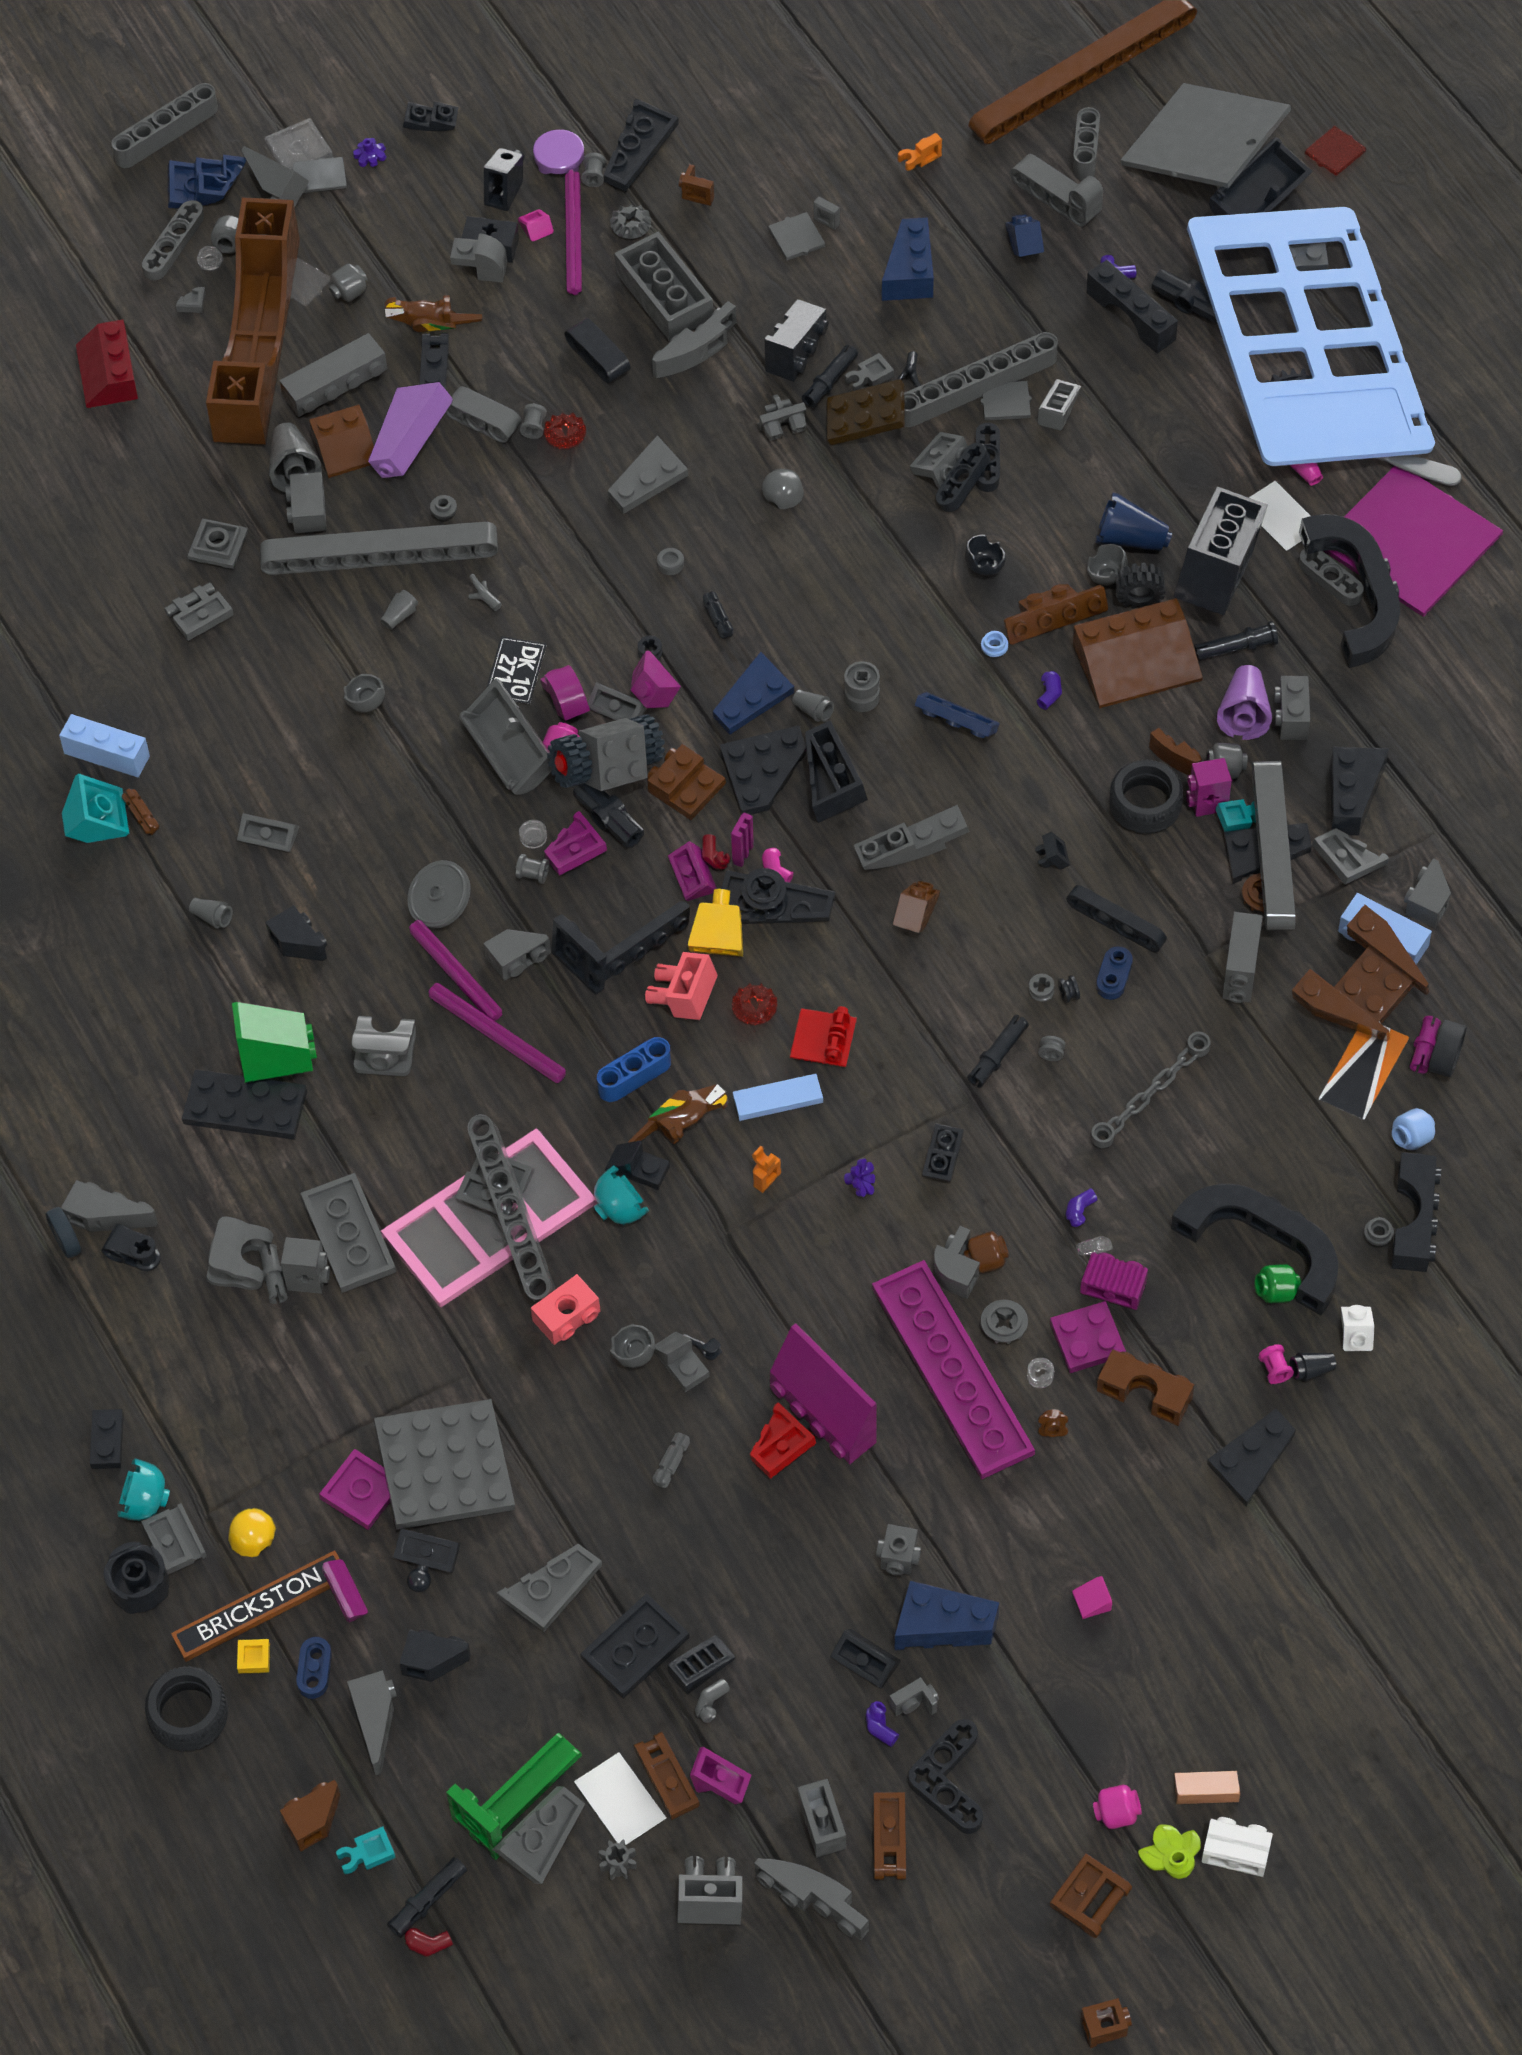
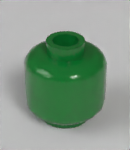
[1255,1264,1301,1303]

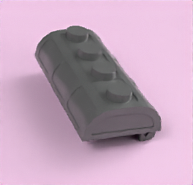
[459,678,553,794]

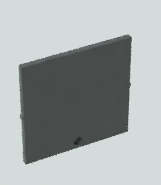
[1120,83,1291,188]

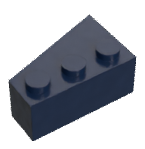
[895,1581,999,1650]

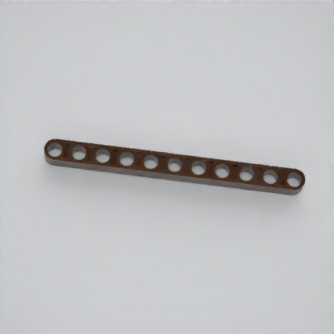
[968,0,1197,144]

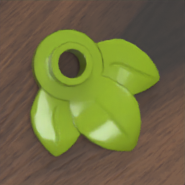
[1138,1824,1201,1879]

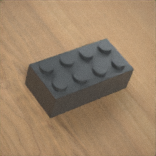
[614,231,713,341]

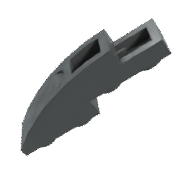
[652,301,737,378]
[854,805,970,870]
[754,1858,869,1940]

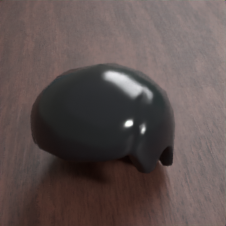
[965,535,1006,575]

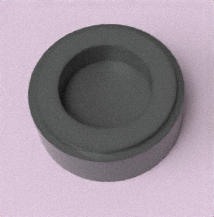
[657,548,684,575]

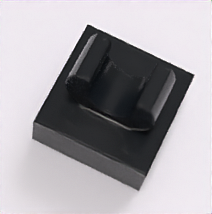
[1035,831,1070,870]

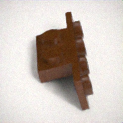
[1004,584,1108,644]

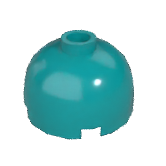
[594,1165,649,1225]
[117,1459,170,1521]

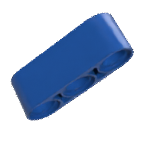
[597,1037,671,1102]

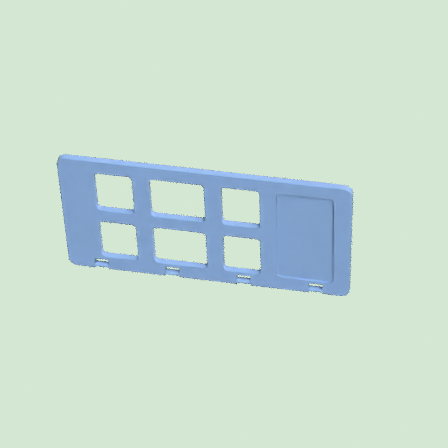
[1187,207,1435,466]

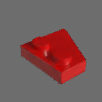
[750,1402,816,1479]

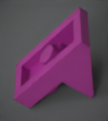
[690,1747,751,1804]

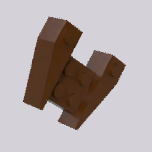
[1292,904,1429,1042]

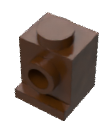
[1081,1998,1132,2048]

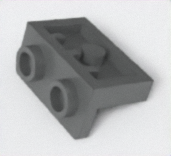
[910,432,968,489]

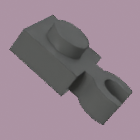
[845,353,894,391]

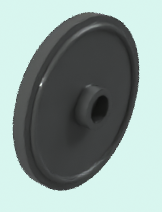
[407,860,471,928]

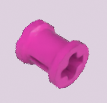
[1258,1345,1294,1384]

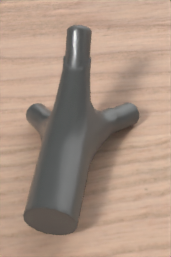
[468,574,502,611]

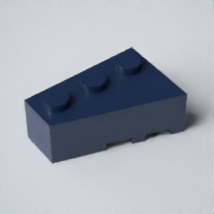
[882,217,934,301]

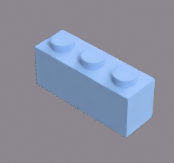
[59,714,150,777]
[1338,893,1432,964]

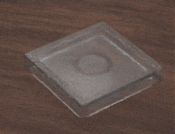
[265,118,333,170]

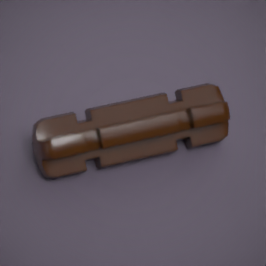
[122,788,159,835]

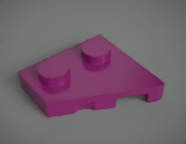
[544,811,607,876]

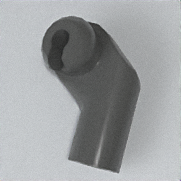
[695,1679,730,1723]

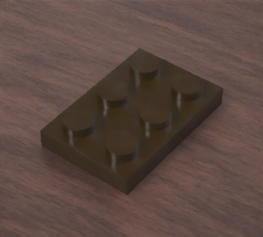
[827,379,905,446]

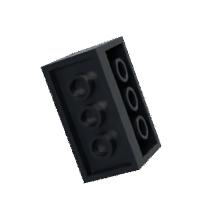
[1173,487,1268,615]

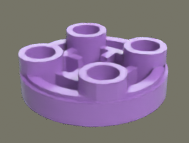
[533,130,584,174]

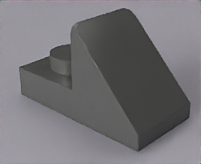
[654,1332,710,1392]

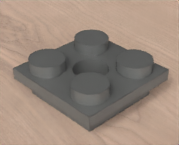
[187,518,248,569]

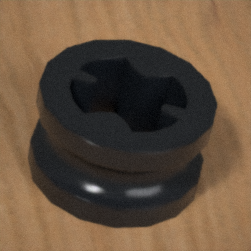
[638,636,662,661]
[1058,975,1080,1003]

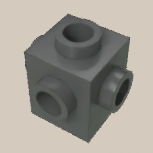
[876,1524,921,1575]

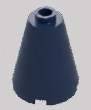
[1095,492,1172,551]

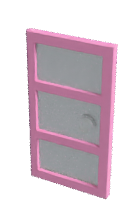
[380,1128,597,1308]

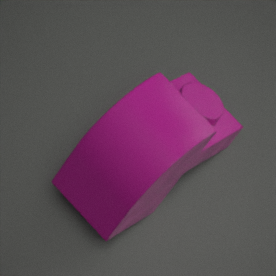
[540,665,590,721]

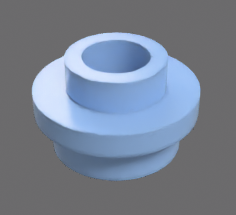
[981,631,1008,657]

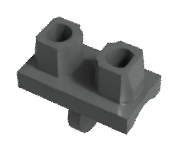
[757,394,807,441]

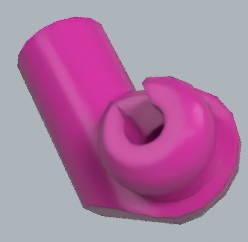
[762,848,793,883]

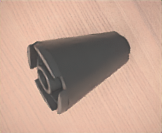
[269,423,322,492]

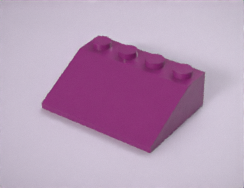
[770,1323,877,1464]

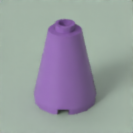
[1217,665,1272,740]

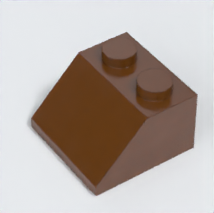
[309,405,374,478]

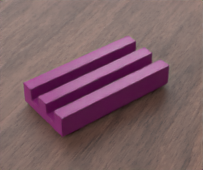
[731,813,754,867]

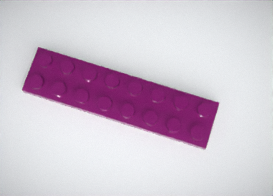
[872,1260,1035,1479]

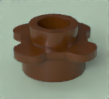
[1038,1409,1068,1437]

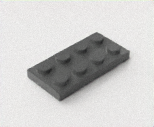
[301,1173,396,1293]

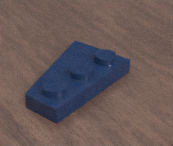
[713,652,794,735]

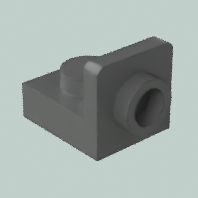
[889,1677,939,1716]

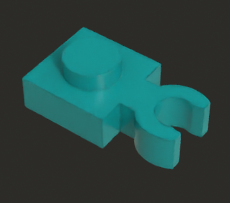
[1216,799,1256,832]
[336,1827,396,1874]

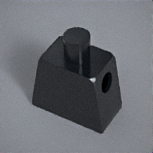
[484,148,524,211]

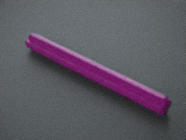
[565,170,582,295]
[428,983,566,1083]

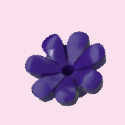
[353,138,386,167]
[844,1158,875,1197]

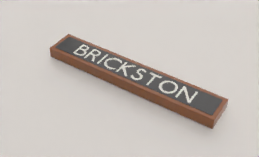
[171,1550,339,1662]

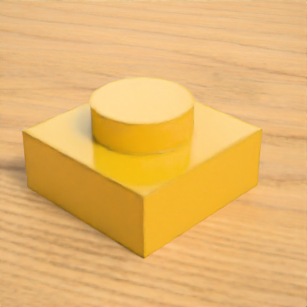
[237,1639,270,1673]

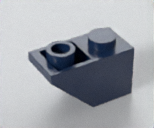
[1005,214,1044,257]

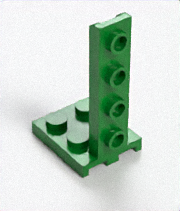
[446,1733,582,1860]

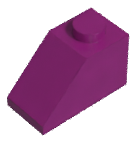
[631,651,681,708]

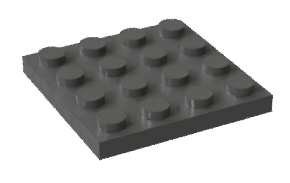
[374,1399,515,1530]

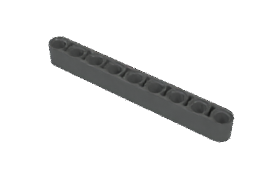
[260,522,498,575]

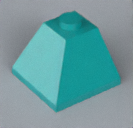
[62,774,129,843]

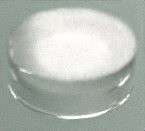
[519,820,547,848]

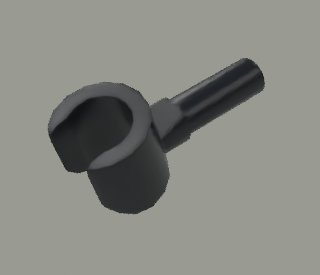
[683,1334,722,1360]

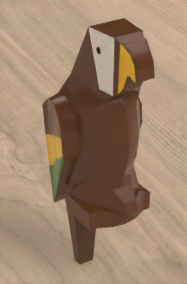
[385,295,482,332]
[628,1084,729,1144]

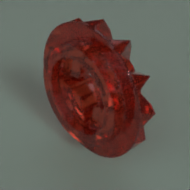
[544,411,586,448]
[732,983,777,1025]

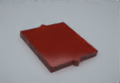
[1305,126,1366,176]

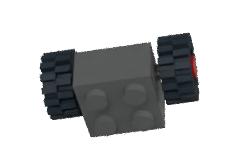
[547,714,665,791]

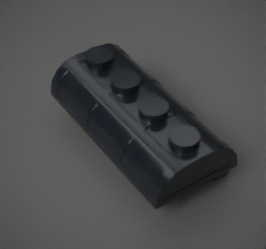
[1209,137,1313,216]

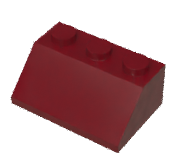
[76,319,138,408]

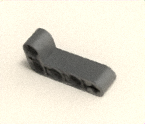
[1010,154,1103,227]

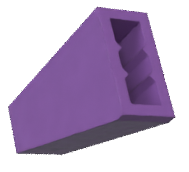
[368,382,453,478]

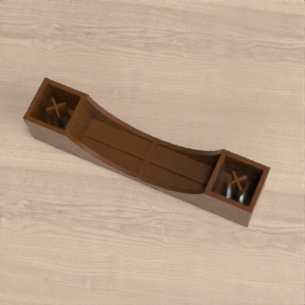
[206,198,300,444]

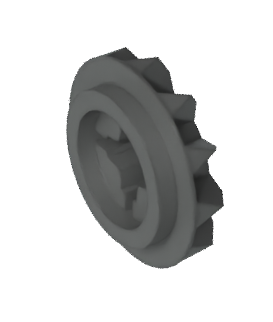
[610,204,651,239]
[981,1300,1028,1344]

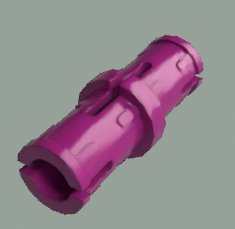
[1410,1016,1441,1073]

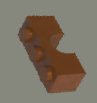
[1097,1349,1195,1426]

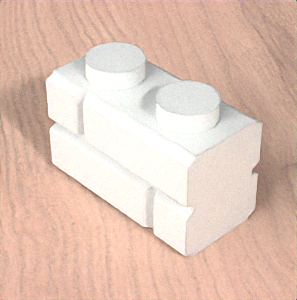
[1202,1817,1273,1877]

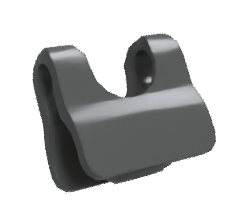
[352,1016,416,1076]
[206,1216,273,1290]

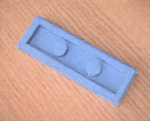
[733,1074,823,1121]

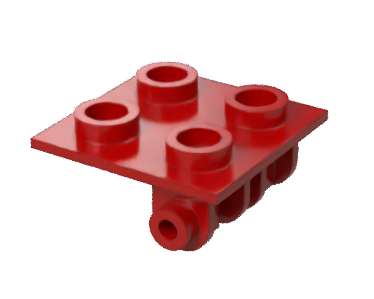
[790,1006,857,1067]

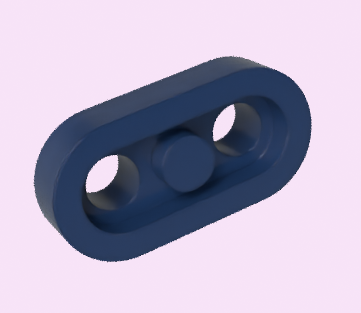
[1096,947,1133,1000]
[296,1637,332,1699]

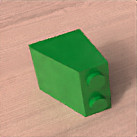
[232,1002,317,1082]

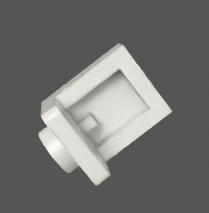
[1341,1305,1374,1351]

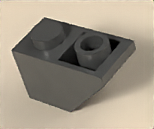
[1404,858,1451,929]
[484,929,551,981]

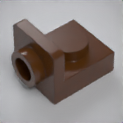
[679,164,714,206]

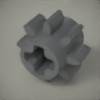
[599,1839,637,1880]

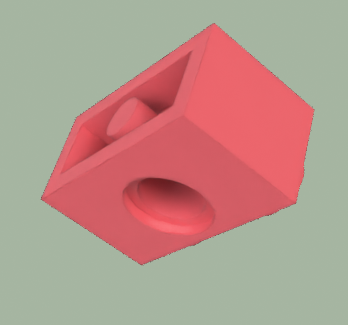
[531,1274,600,1345]

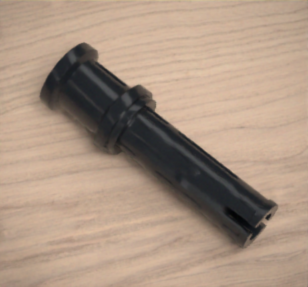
[1194,621,1278,661]

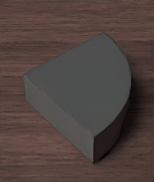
[176,287,206,313]

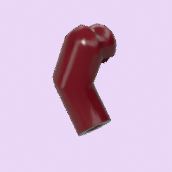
[702,834,730,870]
[405,1928,453,1956]

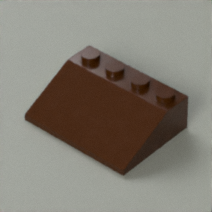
[1073,598,1203,708]

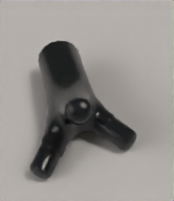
[897,351,921,387]

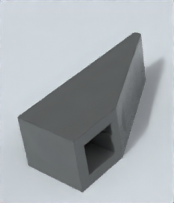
[61,1180,158,1232]

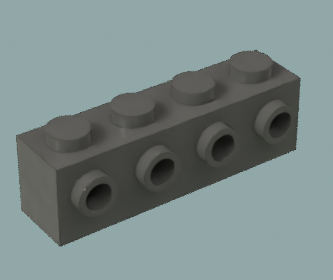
[279,333,387,417]

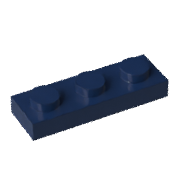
[915,692,1000,738]

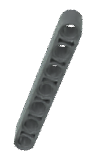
[904,332,1058,427]
[1252,761,1295,930]
[467,1114,556,1303]

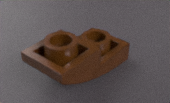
[1149,728,1202,775]

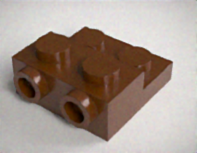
[647,744,726,820]

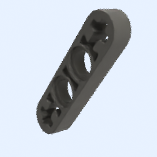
[142,200,204,280]

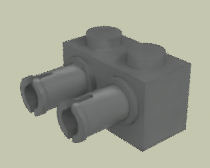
[678,1856,742,1925]

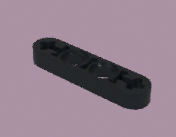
[1066,885,1167,952]

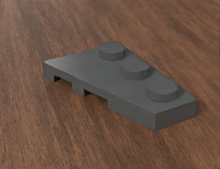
[608,435,688,514]
[497,1544,602,1632]
[492,1786,585,1884]

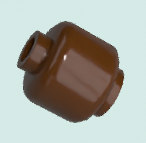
[964,1231,1009,1274]

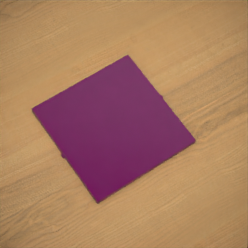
[1323,466,1503,617]

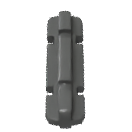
[653,1432,690,1488]

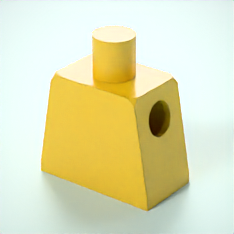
[688,889,743,956]

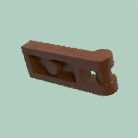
[633,1732,700,1820]
[874,1792,906,1880]

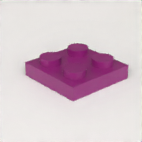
[1050,1301,1126,1373]
[319,1449,390,1530]

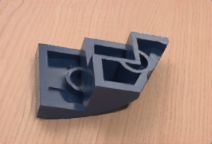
[167,155,246,208]

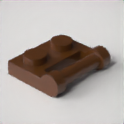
[1050,1854,1132,1938]

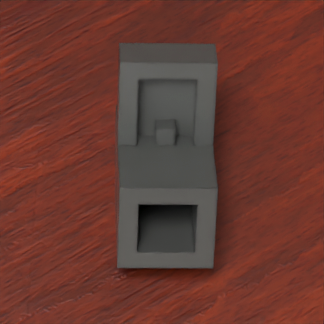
[450,234,507,282]
[934,1226,980,1299]

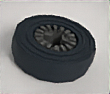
[45,1207,81,1258]

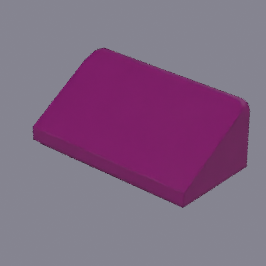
[668,841,717,901]
[322,1559,368,1623]

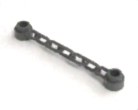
[1091,1032,1211,1148]

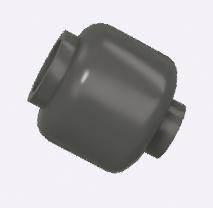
[211,215,238,254]
[329,263,368,302]
[1206,743,1247,779]

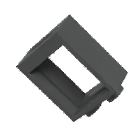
[1223,912,1262,1003]

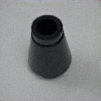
[1289,1352,1336,1382]

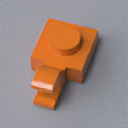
[898,133,942,171]
[752,1146,781,1193]

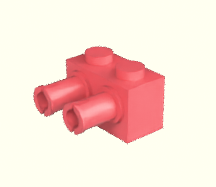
[645,952,718,1020]

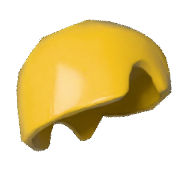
[228,1508,276,1557]

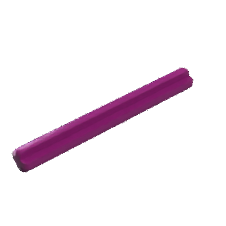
[409,920,503,1021]

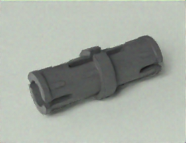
[258,1244,288,1304]

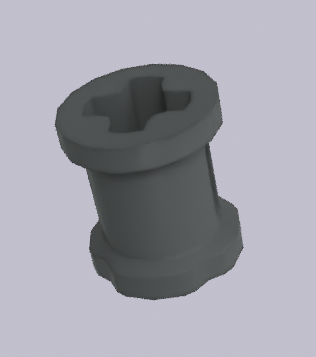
[582,153,606,187]
[520,403,547,439]
[515,854,549,884]

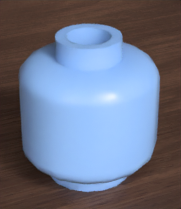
[1392,1108,1435,1151]

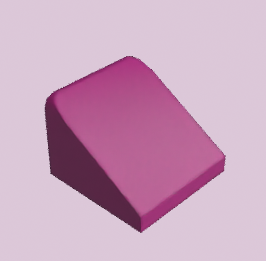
[518,209,554,241]
[1072,1576,1112,1619]

